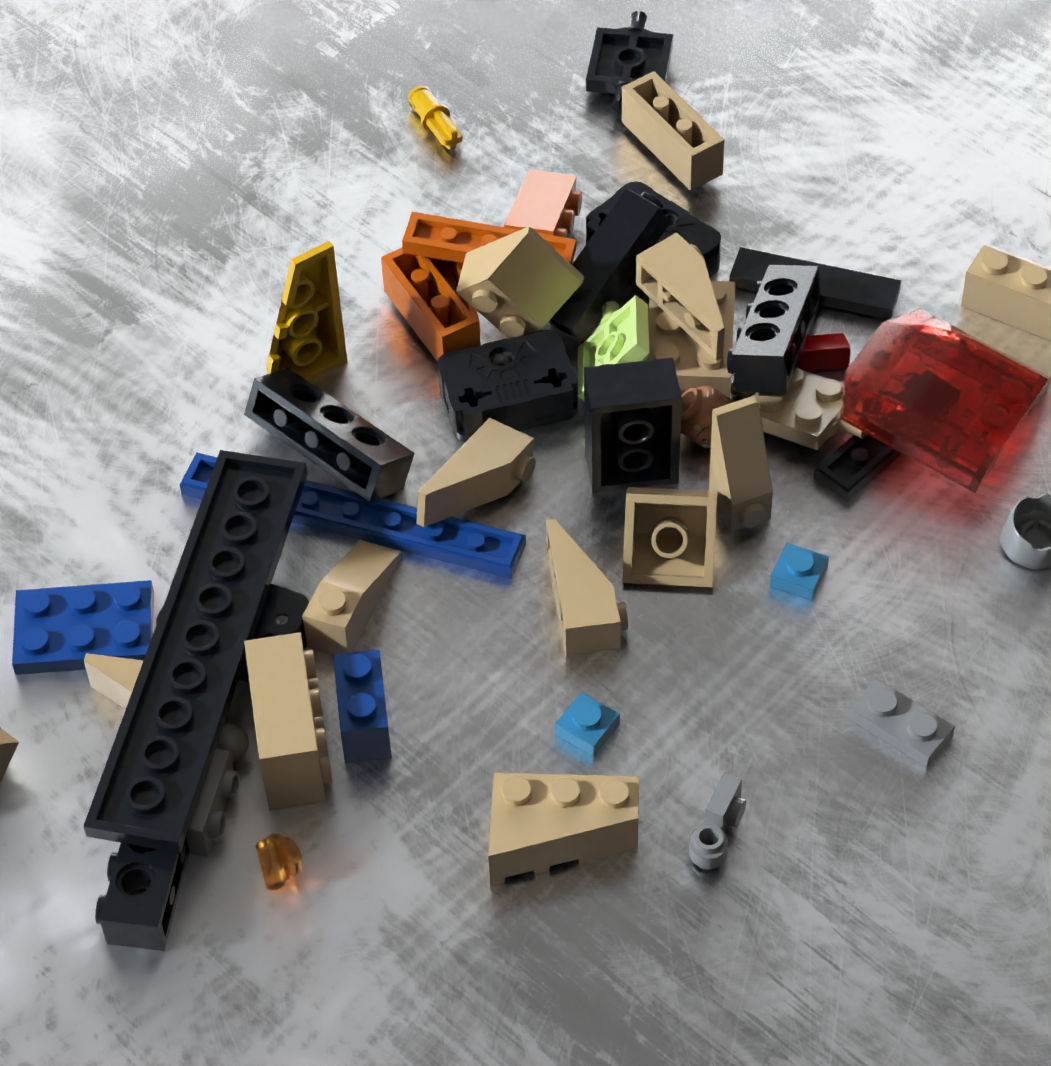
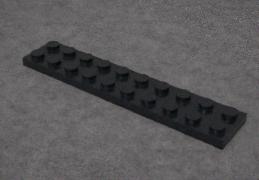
[83,450,308,853]

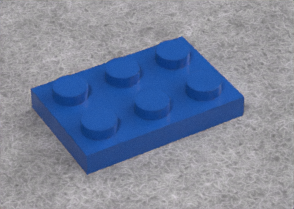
[12,580,154,675]

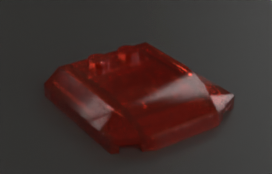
[840,308,1051,493]

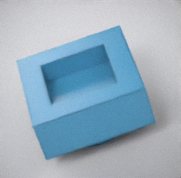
[770,543,829,600]
[555,692,620,757]

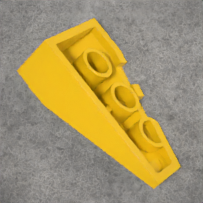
[266,241,348,382]

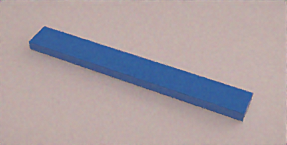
[180,452,526,579]

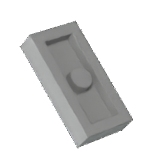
[848,678,955,768]

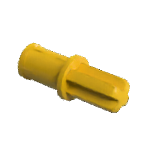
[408,86,463,150]

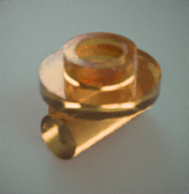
[255,833,302,890]

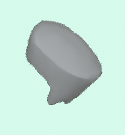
[1000,493,1051,570]

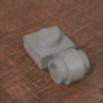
[689,772,747,869]

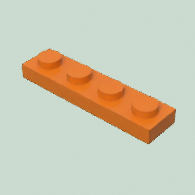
[402,212,576,265]

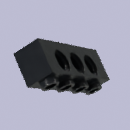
[727,265,821,393]
[244,368,415,502]
[95,838,190,951]

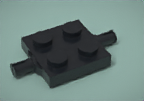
[586,11,673,112]

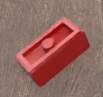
[797,333,851,372]

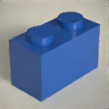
[333,649,392,764]

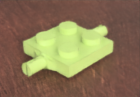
[578,295,650,401]

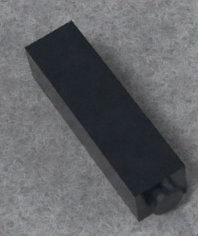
[549,188,670,344]

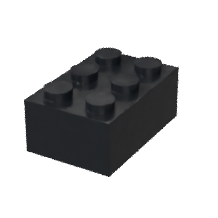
[584,357,682,493]

